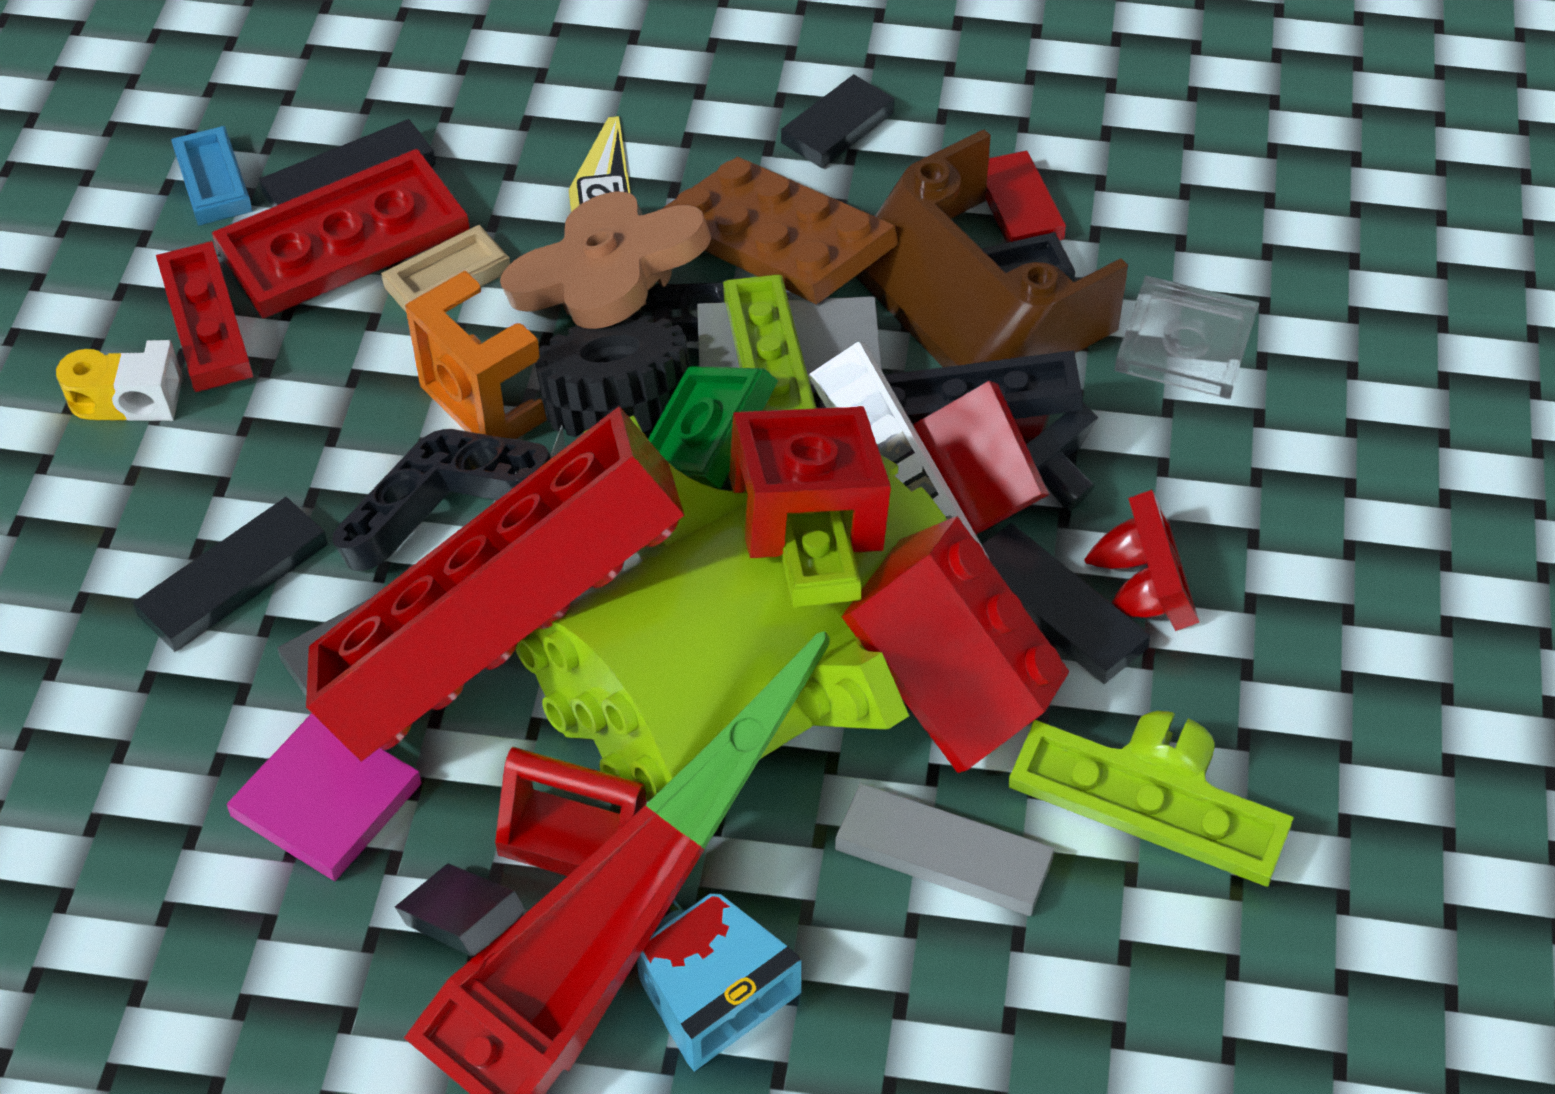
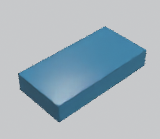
[171,126,253,226]

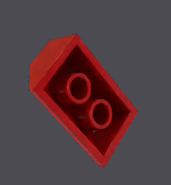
[841,516,1070,773]

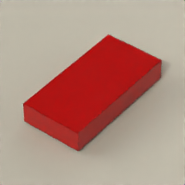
[986,150,1066,243]

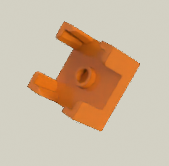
[405,270,547,439]

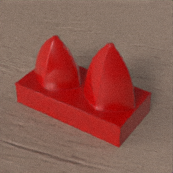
[1084,489,1200,631]

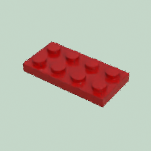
[212,149,470,319]

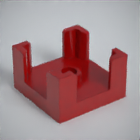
[729,406,891,558]

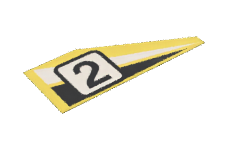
[568,116,630,212]

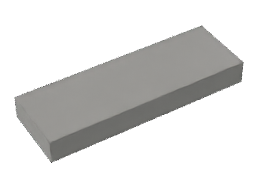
[835,783,1054,916]

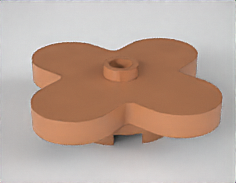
[500,192,711,329]

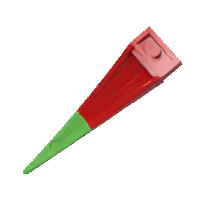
[404,631,830,1094]

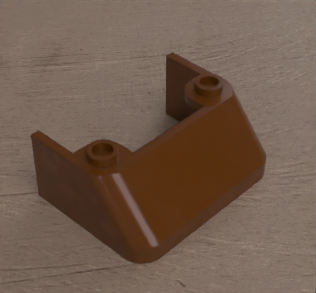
[856,129,1128,367]

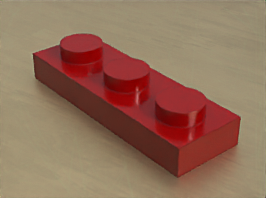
[156,241,253,392]

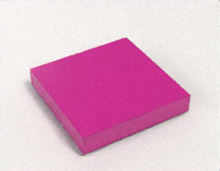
[226,713,422,882]

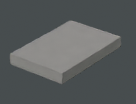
[697,297,882,385]

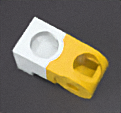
[56,340,183,421]

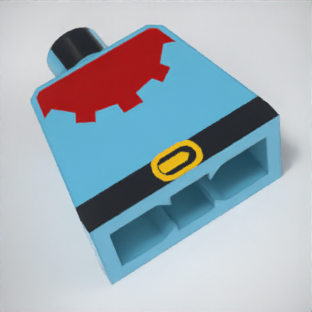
[637,893,801,1072]

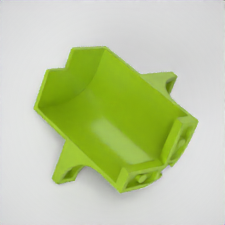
[516,416,947,802]

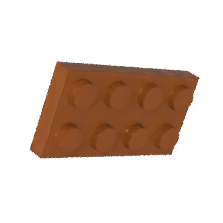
[660,156,898,305]

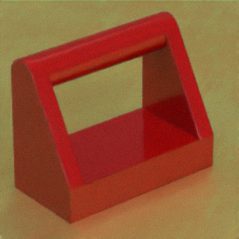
[495,747,647,876]

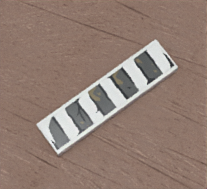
[808,342,989,559]

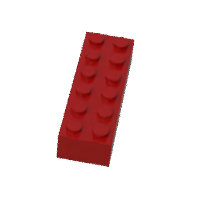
[306,406,685,762]

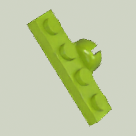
[1009,710,1294,887]

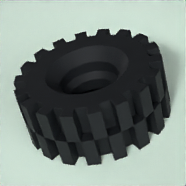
[535,315,691,437]

